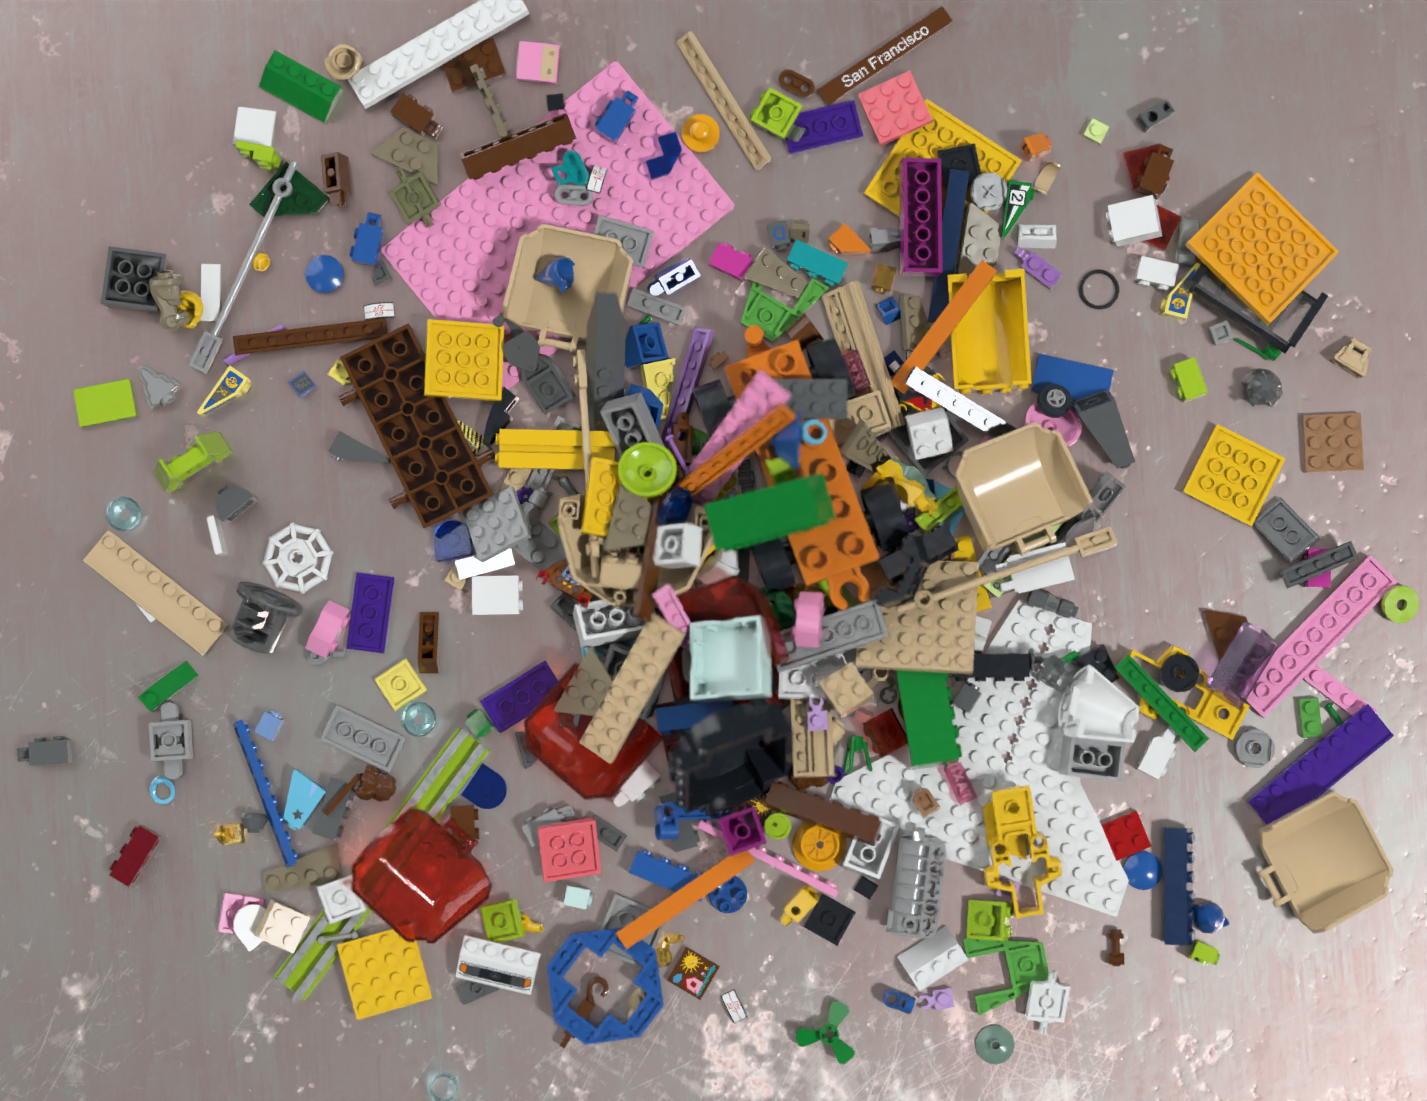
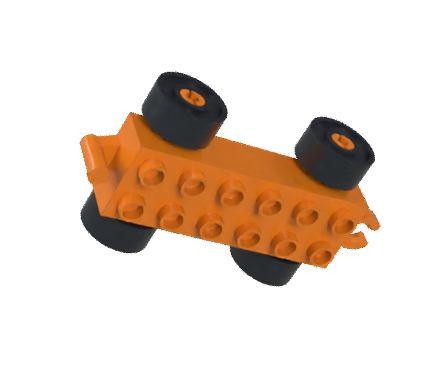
[692,325,909,610]

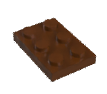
[443,38,506,93]

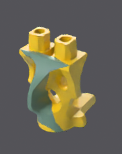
[861,457,939,515]

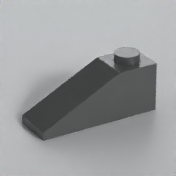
[329,431,391,464]

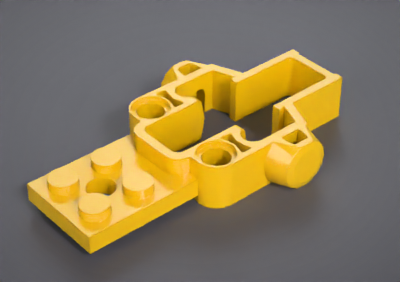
[1118,645,1250,740]
[983,785,1062,919]

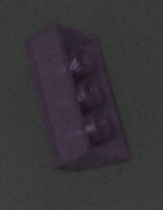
[1205,621,1279,710]

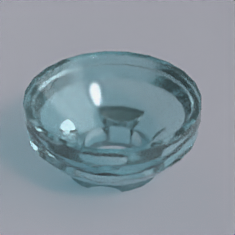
[106,496,141,531]
[401,702,437,737]

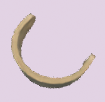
[1035,162,1062,195]

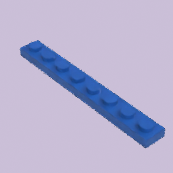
[233,720,298,869]

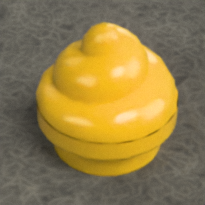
[252,252,270,271]

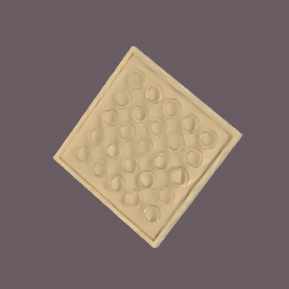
[856,558,979,674]

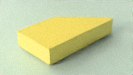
[327,359,353,385]

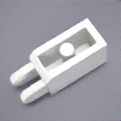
[1135,726,1177,779]
[613,759,661,807]

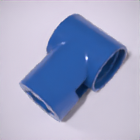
[882,989,916,1014]

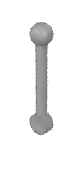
[318,931,358,944]

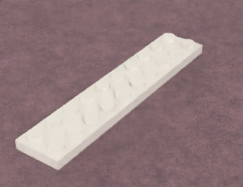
[348,0,530,109]

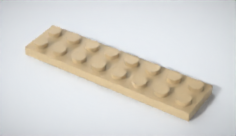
[579,613,686,764]

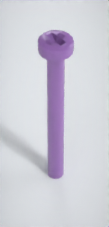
[665,434,690,476]

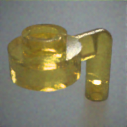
[656,934,684,967]

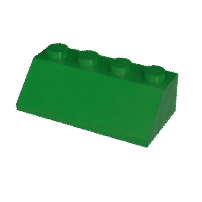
[259,50,344,124]

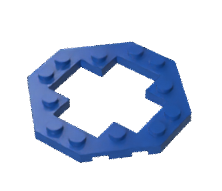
[547,927,664,1045]

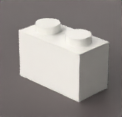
[1134,256,1179,291]

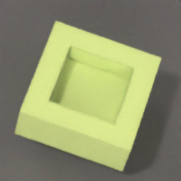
[1083,118,1109,145]

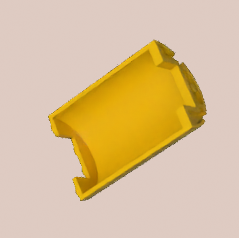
[948,269,1031,395]

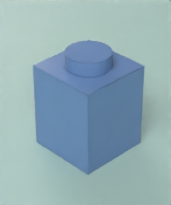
[254,710,285,741]

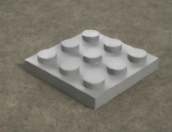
[463,486,531,563]
[600,893,666,968]

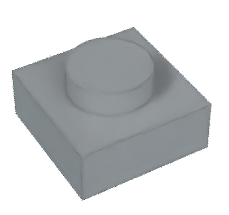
[1209,320,1234,345]

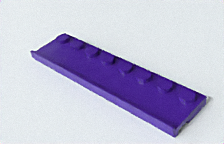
[1247,703,1394,825]

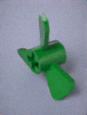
[796,1001,855,1064]

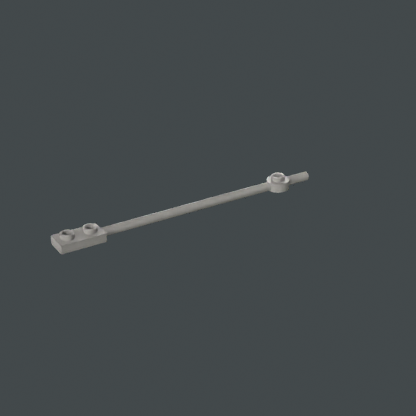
[189,160,298,374]

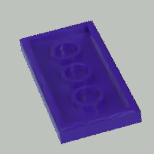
[785,100,863,155]
[346,573,395,654]
[480,660,564,734]

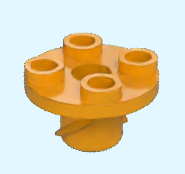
[682,114,720,153]

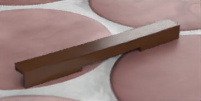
[324,773,362,816]

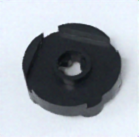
[1159,654,1199,692]

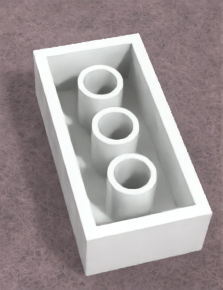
[573,600,655,649]

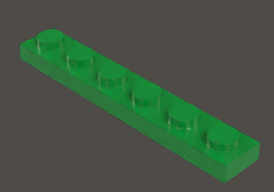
[1114,654,1209,752]

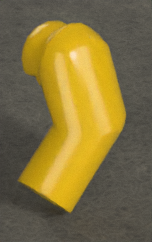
[520,914,543,933]

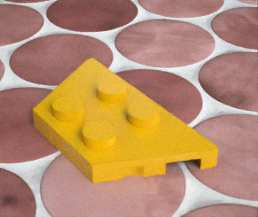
[982,785,1027,860]

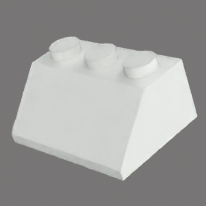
[898,926,968,991]

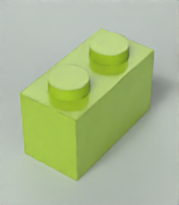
[1170,357,1208,402]

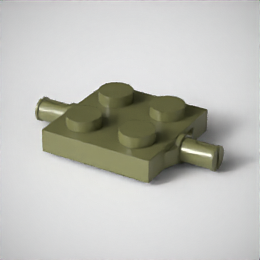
[389,168,441,228]

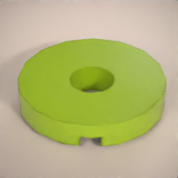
[1381,585,1419,624]

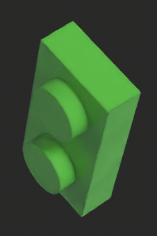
[1298,698,1323,738]

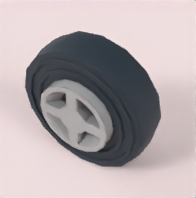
[1037,384,1072,418]

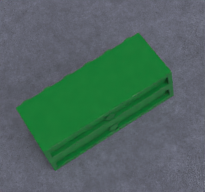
[704,473,835,553]
[895,670,962,770]

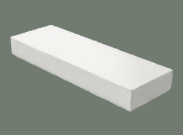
[200,264,221,322]
[454,548,515,579]

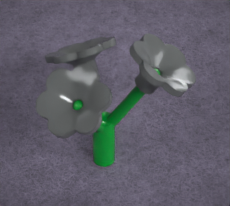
[1028,648,1078,691]

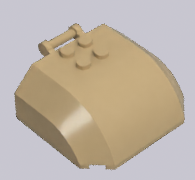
[503,224,633,354]
[955,422,1093,556]
[1257,792,1393,934]

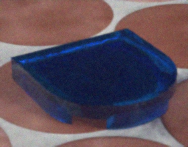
[655,487,693,525]
[434,520,474,562]
[461,763,507,809]

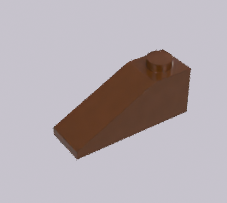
[418,612,439,673]

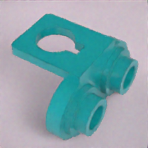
[551,150,590,186]

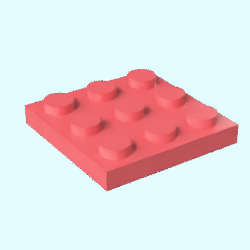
[858,70,933,146]
[537,817,601,882]

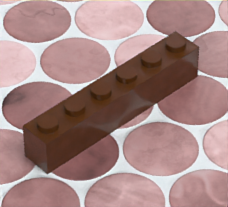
[460,113,577,180]
[764,781,882,847]

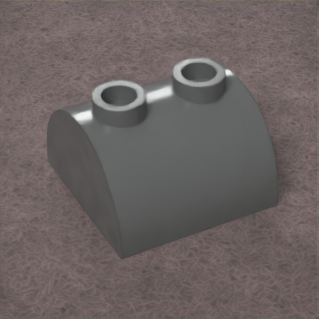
[216,486,258,524]

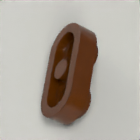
[778,69,815,98]

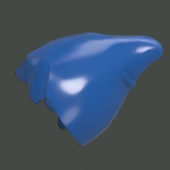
[535,257,575,292]
[1192,902,1230,934]

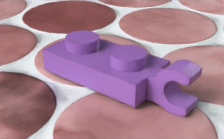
[1013,247,1062,290]

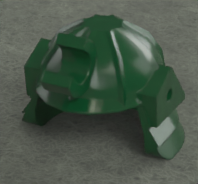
[752,587,797,631]

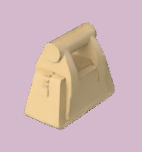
[1330,337,1372,379]

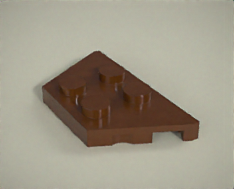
[1203,610,1258,682]

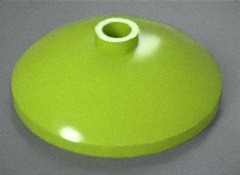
[618,442,676,497]

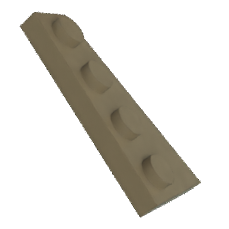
[470,64,510,138]
[840,419,891,473]
[263,843,343,893]

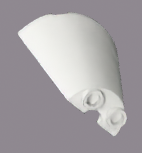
[1058,665,1139,743]

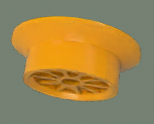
[793,822,847,871]

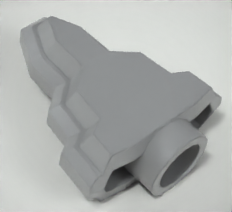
[137,364,180,409]

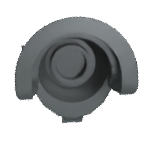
[1242,368,1283,407]

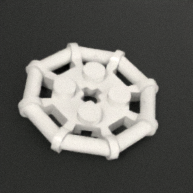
[262,522,334,594]

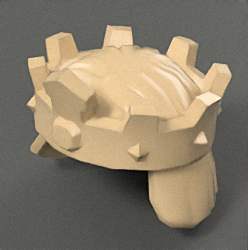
[324,42,363,81]

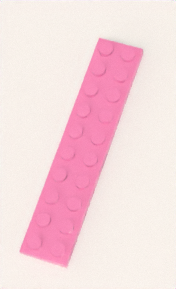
[673,370,791,508]
[1235,555,1398,718]

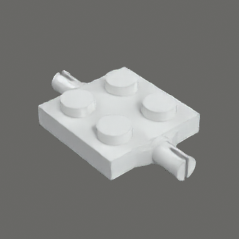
[1025,970,1070,1034]

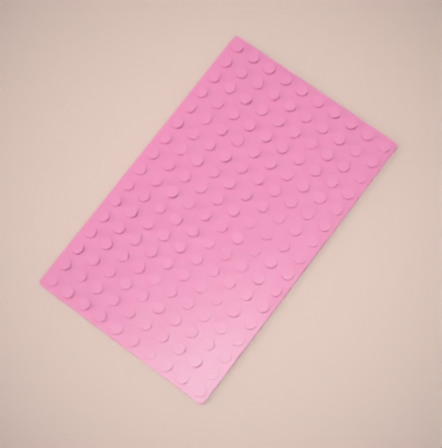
[381,61,734,390]

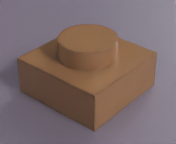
[710,351,729,371]

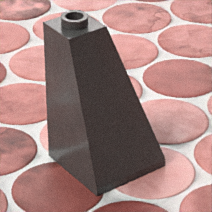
[1072,389,1135,468]

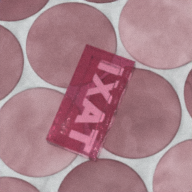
[843,350,871,393]
[943,762,977,805]

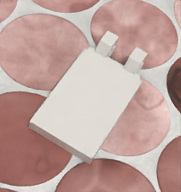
[995,542,1075,594]

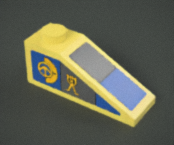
[1160,263,1200,321]
[197,365,251,416]

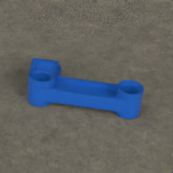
[654,802,732,840]

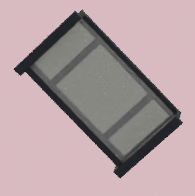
[1188,262,1328,354]

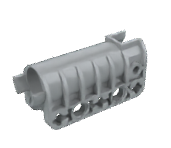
[886,826,946,939]

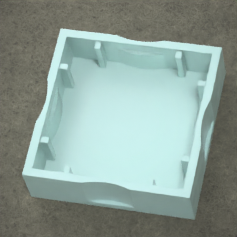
[690,616,771,703]

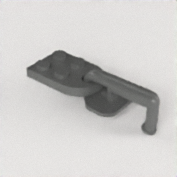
[492,312,576,415]
[1044,471,1127,547]

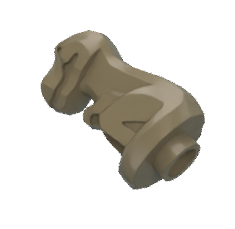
[149,270,190,331]

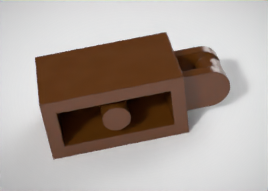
[390,94,443,139]
[1135,144,1174,200]
[321,152,351,208]
[450,805,480,858]

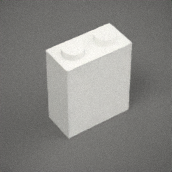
[1106,195,1162,247]
[472,575,523,616]

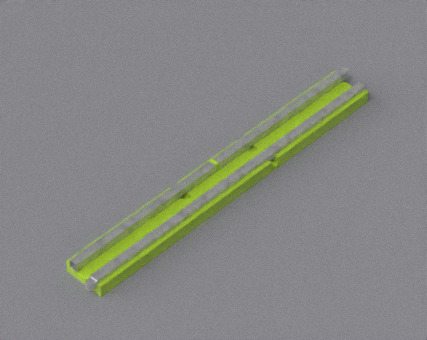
[273,726,490,1003]

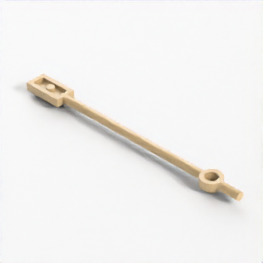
[572,350,600,579]
[895,526,1118,613]

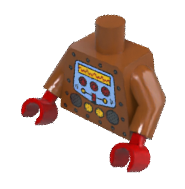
[536,560,594,609]

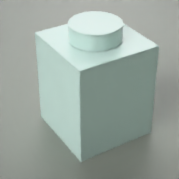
[563,885,593,909]

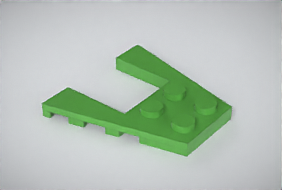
[740,256,829,343]
[963,938,1049,1015]

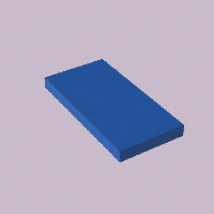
[1030,354,1114,401]

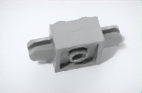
[149,702,193,779]

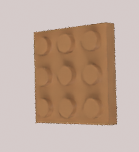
[1302,413,1364,473]

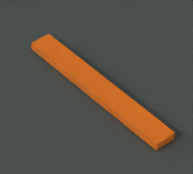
[891,260,998,395]
[671,402,796,503]
[616,850,755,949]

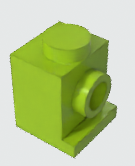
[766,457,797,485]
[1188,940,1220,966]

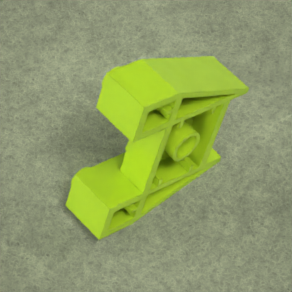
[153,431,233,493]

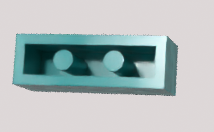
[786,239,848,287]

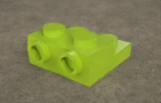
[750,88,803,140]
[235,140,282,171]
[966,900,1013,941]

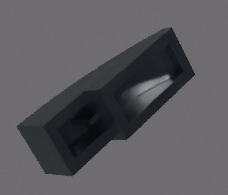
[483,387,519,448]

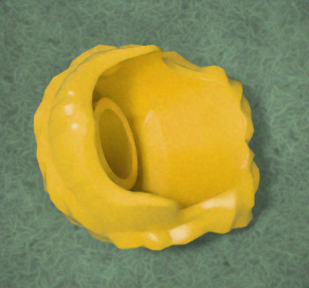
[177,290,204,329]

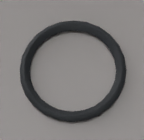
[1079,270,1119,309]

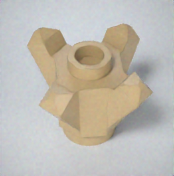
[867,669,896,690]

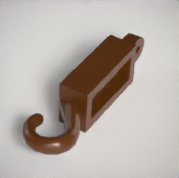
[670,412,693,485]
[560,977,609,1049]

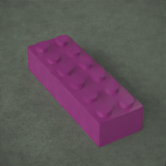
[899,158,942,277]

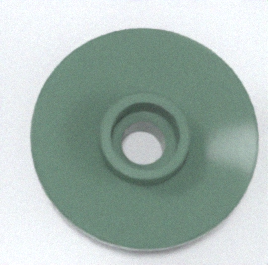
[976,1025,1014,1064]

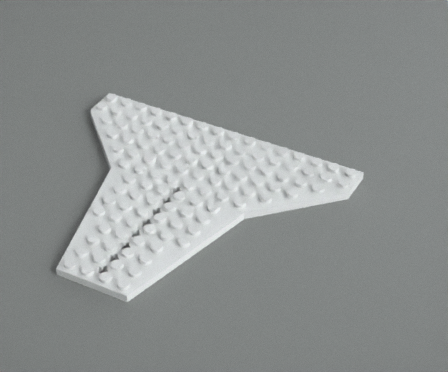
[829,599,1129,917]

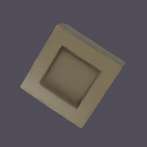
[790,220,810,242]

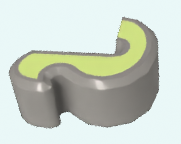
[1175,218,1201,266]

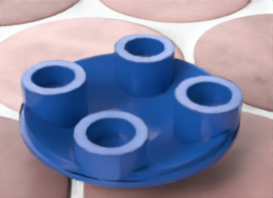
[305,255,343,293]
[1123,851,1162,890]
[709,876,747,913]

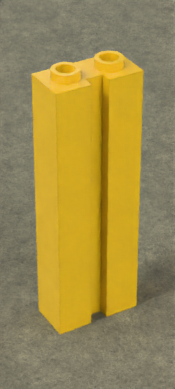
[495,429,616,471]

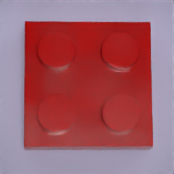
[1101,811,1152,861]

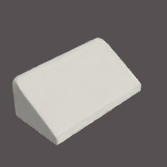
[1017,224,1057,249]

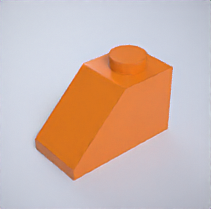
[1020,132,1052,162]
[828,223,871,256]

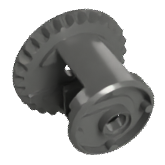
[229,582,303,654]

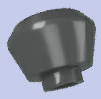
[241,813,267,833]

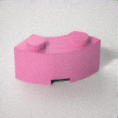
[792,592,824,648]
[305,600,350,658]

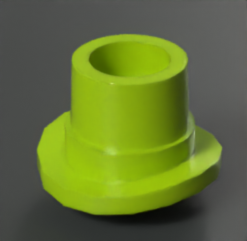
[765,813,791,840]

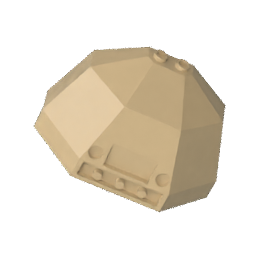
[558,493,713,608]

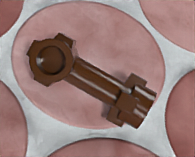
[1109,929,1124,966]

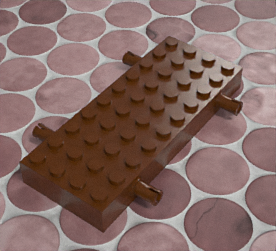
[338,323,495,530]

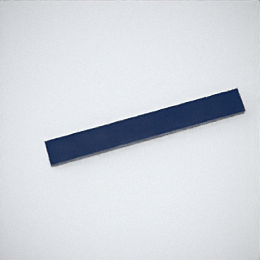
[928,169,969,322]

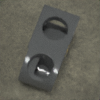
[1136,99,1175,133]

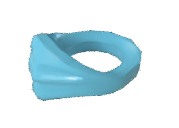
[800,419,827,445]
[149,775,175,804]

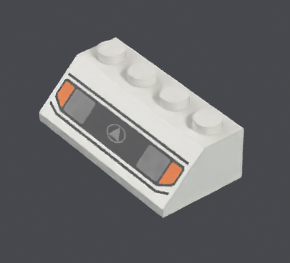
[455,936,540,996]

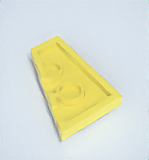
[640,358,676,420]

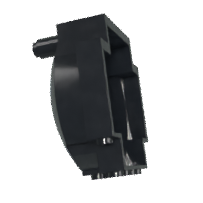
[667,697,794,816]

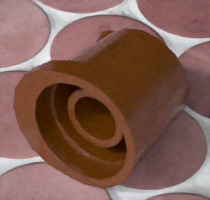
[785,313,824,351]

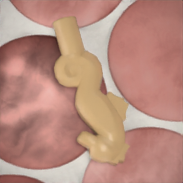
[627,986,646,1019]

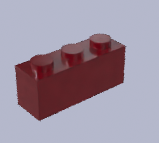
[109,825,162,887]

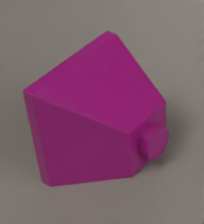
[718,807,767,856]

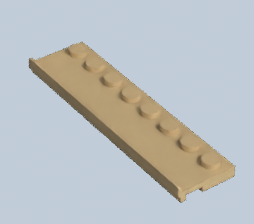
[822,281,905,437]
[82,530,229,656]
[790,699,835,778]

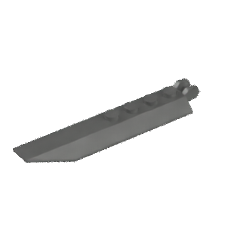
[586,292,626,431]

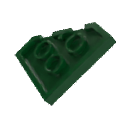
[249,162,330,218]

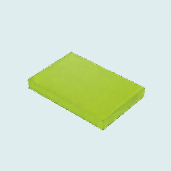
[73,379,137,427]

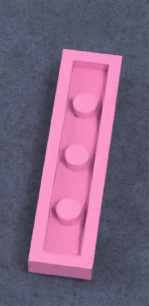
[652,584,691,648]
[1303,664,1376,716]

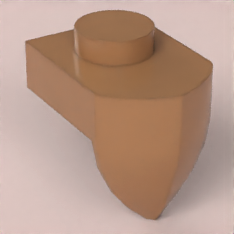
[912,788,940,819]

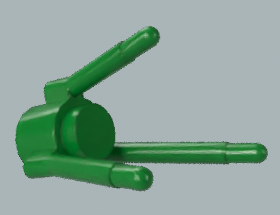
[1234,319,1282,361]
[843,736,872,776]

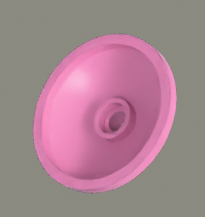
[1025,401,1082,447]

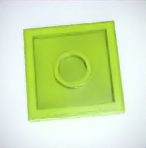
[480,898,525,943]

